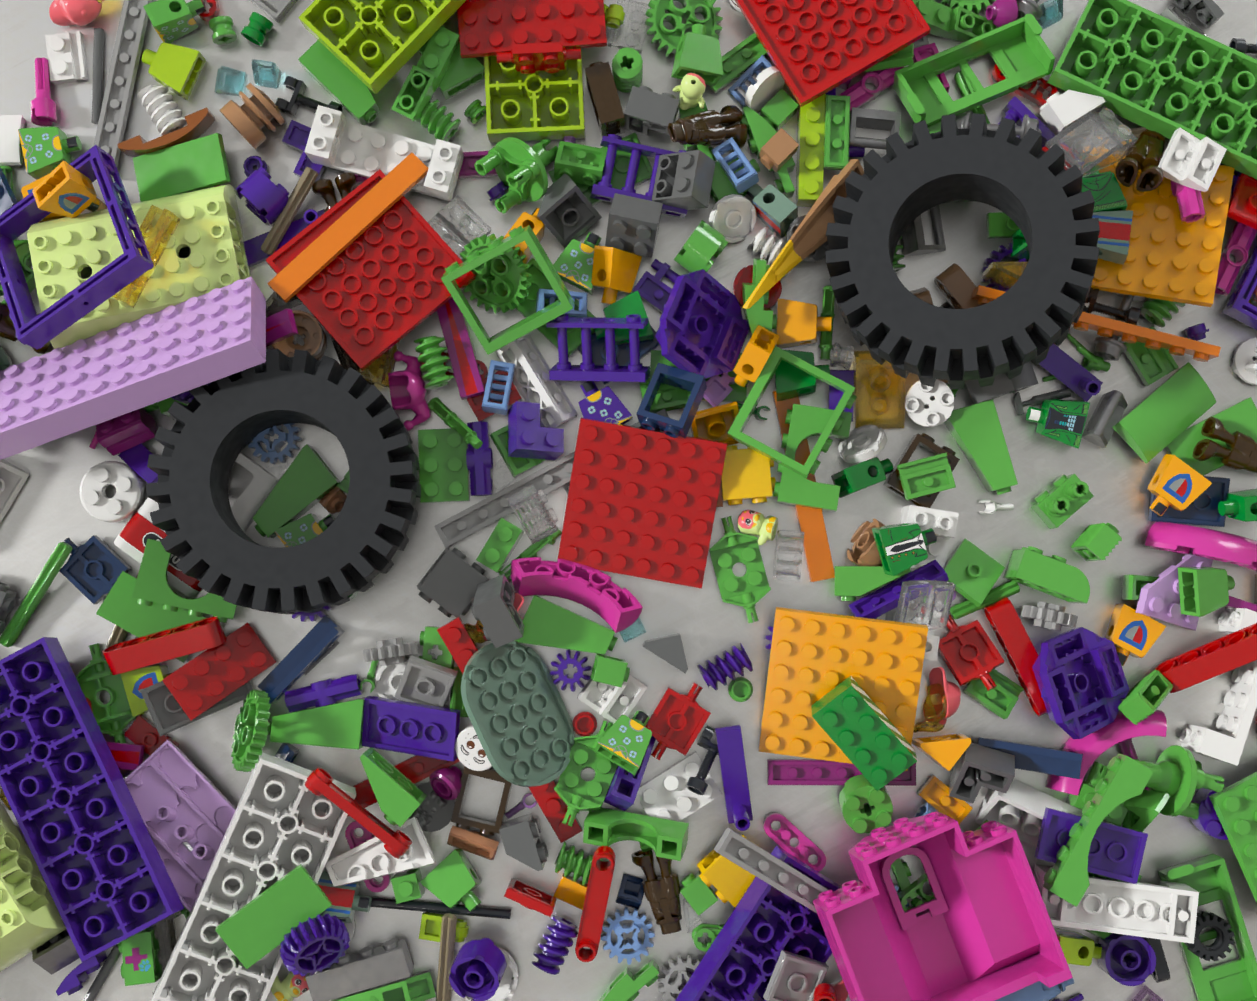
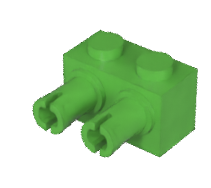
[1031,474,1094,529]
[1066,761,1128,826]

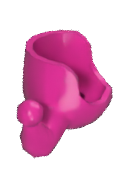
[388,351,431,431]

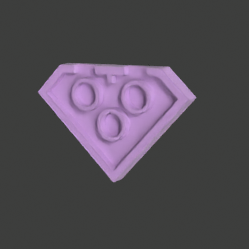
[1135,553,1213,631]

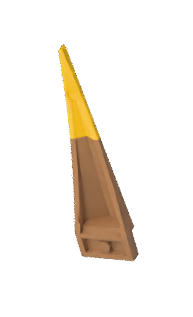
[743,159,864,309]

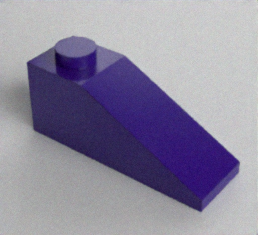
[604,736,656,811]

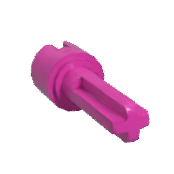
[31,58,57,127]

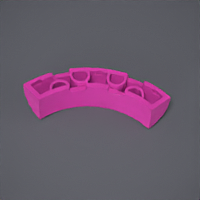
[1145,521,1257,571]
[510,557,643,633]
[1045,710,1167,796]

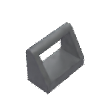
[849,107,901,150]
[901,205,946,256]
[1082,390,1128,448]

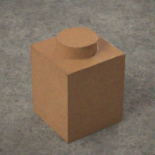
[759,128,799,172]

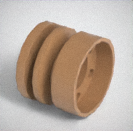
[219,83,285,149]
[272,310,327,360]

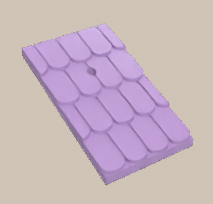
[124,740,236,912]

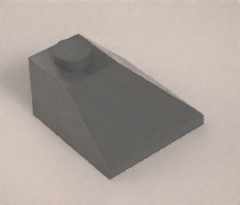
[537,173,602,248]

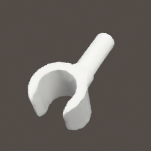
[979,499,1014,514]

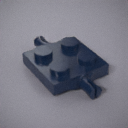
[59,535,131,604]

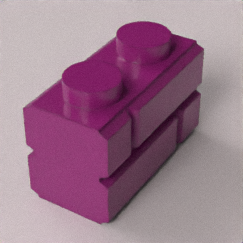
[96,408,157,456]

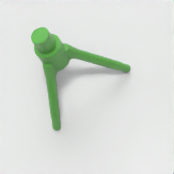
[1042,334,1111,382]

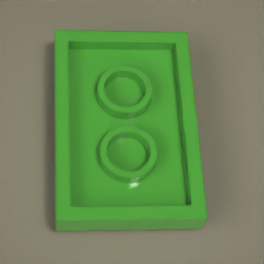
[418,428,470,503]

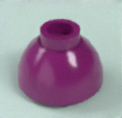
[986,0,1018,28]
[429,766,462,800]

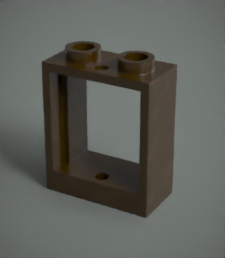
[585,62,625,137]
[883,433,960,508]
[451,766,512,836]

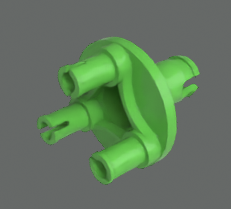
[475,137,558,214]
[1133,745,1224,819]

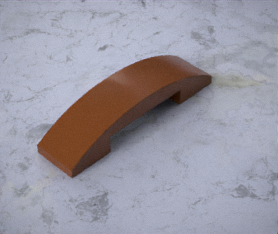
[117,108,215,157]

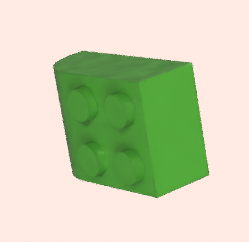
[1003,546,1090,604]

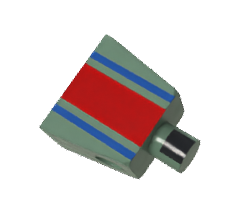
[746,183,798,239]
[1092,210,1133,264]
[317,870,372,923]

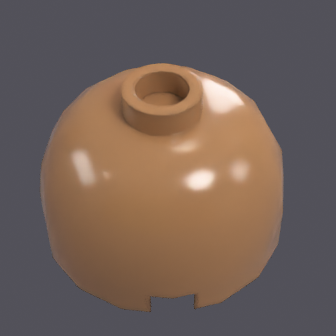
[847,519,885,566]

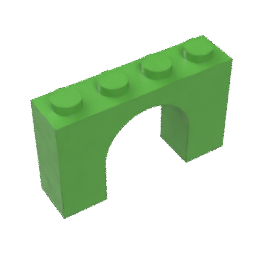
[773,404,852,512]
[132,539,237,623]

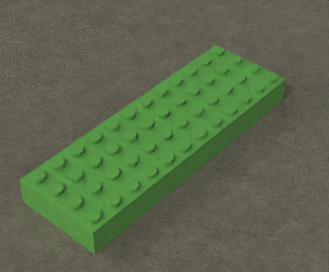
[1047,0,1257,180]

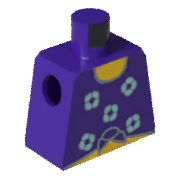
[578,381,633,425]

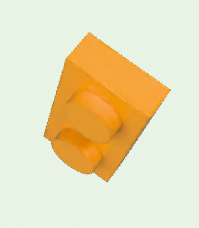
[917,775,973,825]

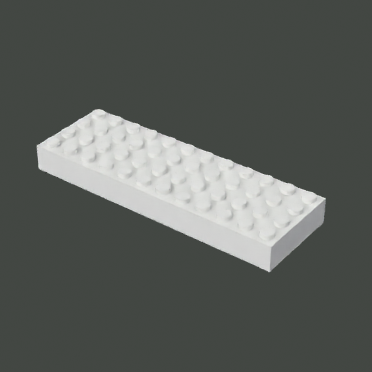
[151,752,356,1001]

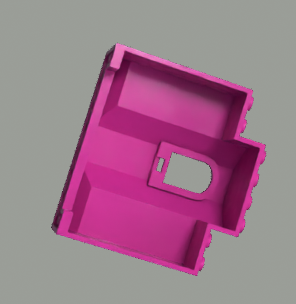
[812,811,1073,1001]

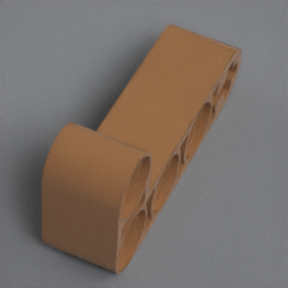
[934,263,981,309]

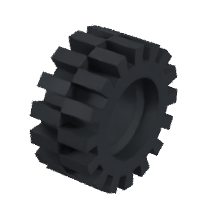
[1184,911,1234,961]

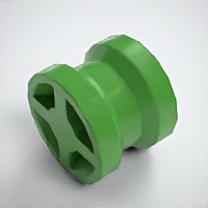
[208,16,237,45]

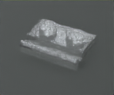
[608,0,651,54]

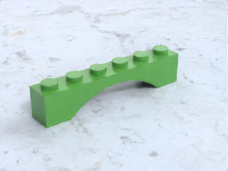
[1043,753,1153,907]

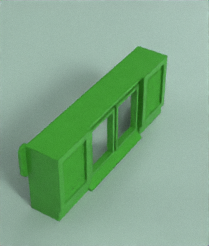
[893,14,1055,126]
[1158,854,1257,1001]

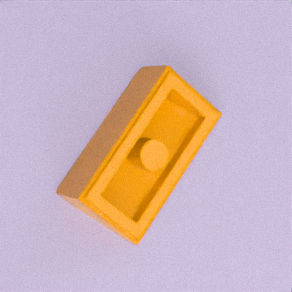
[553,873,587,910]

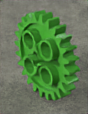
[645,0,723,58]
[459,234,532,313]
[231,689,271,772]

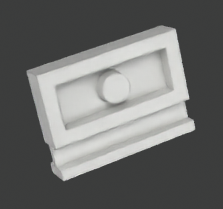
[45,31,88,85]

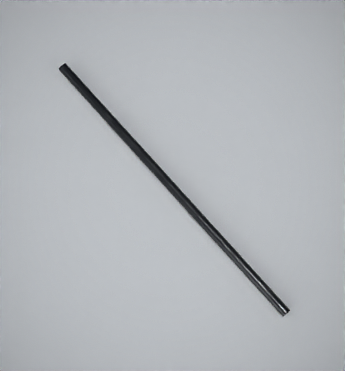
[371,897,511,919]

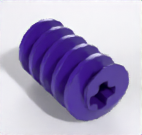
[697,643,753,690]
[532,915,578,975]

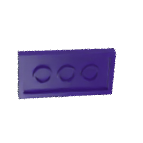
[362,696,460,761]
[1034,807,1148,884]

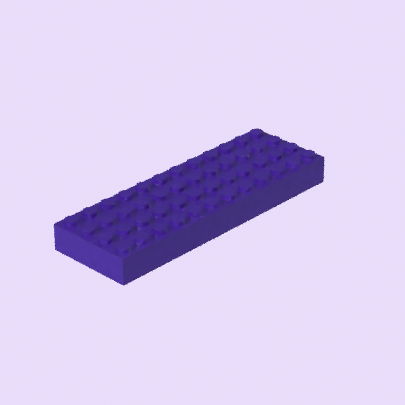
[0,637,184,962]
[675,846,842,1001]

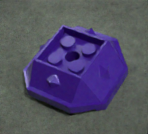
[655,269,749,379]
[1032,627,1129,739]

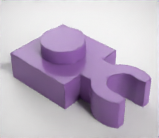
[703,372,736,407]

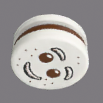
[455,723,492,771]

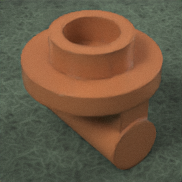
[319,486,347,514]

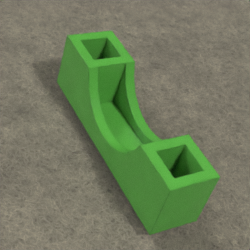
[583,807,689,861]

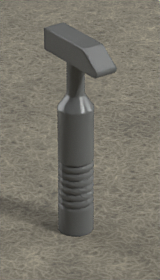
[1013,387,1071,416]

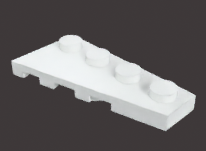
[325,817,437,887]

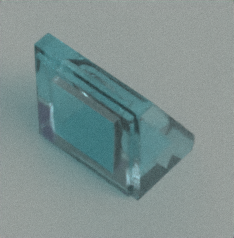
[1037,0,1063,29]
[251,59,282,89]
[214,66,246,96]
[620,618,646,642]

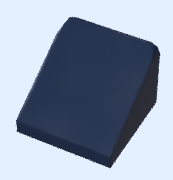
[274,743,300,763]
[616,874,644,909]

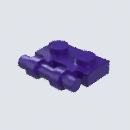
[632,259,680,313]

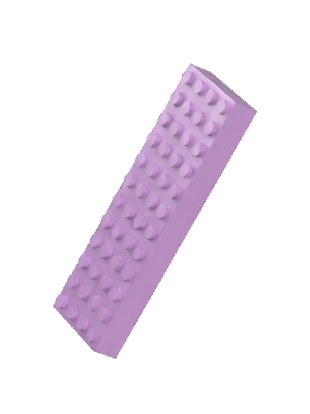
[0,277,266,460]

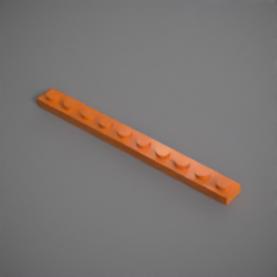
[971,285,1221,362]

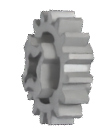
[1021,601,1078,631]
[363,637,419,666]
[658,955,701,1001]

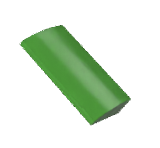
[1112,362,1216,464]

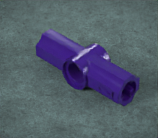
[466,421,493,496]
[284,674,363,712]

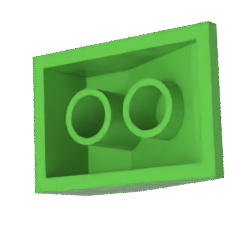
[359,747,427,827]

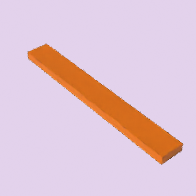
[267,152,428,303]
[772,391,835,582]

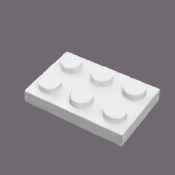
[636,751,722,822]

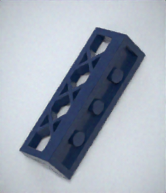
[257,615,345,704]
[978,737,1083,779]

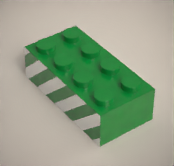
[811,676,917,791]

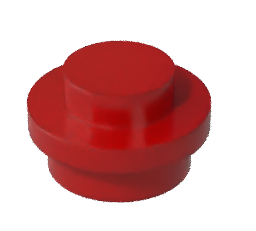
[573,712,597,737]

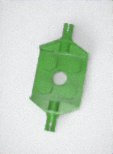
[709,516,771,623]
[76,643,139,743]
[554,720,618,827]

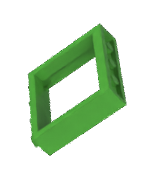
[441,225,575,355]
[727,346,857,478]

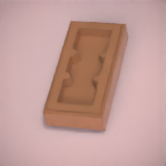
[447,825,499,860]

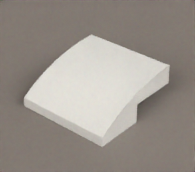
[0,115,26,166]
[1158,128,1227,192]
[577,674,648,724]

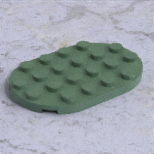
[461,641,574,787]

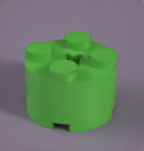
[674,220,728,272]
[839,774,893,834]

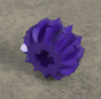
[550,650,592,692]

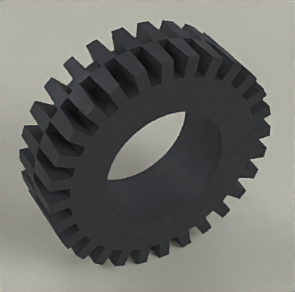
[825,113,1100,389]
[146,349,421,614]

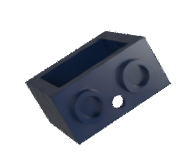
[636,363,707,438]

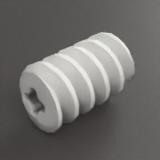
[138,84,187,136]
[746,226,793,278]

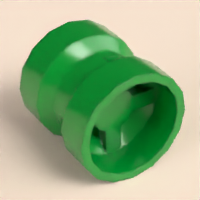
[241,12,274,46]

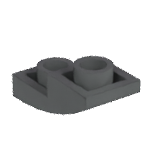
[1175,0,1225,28]

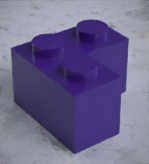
[508,401,564,460]

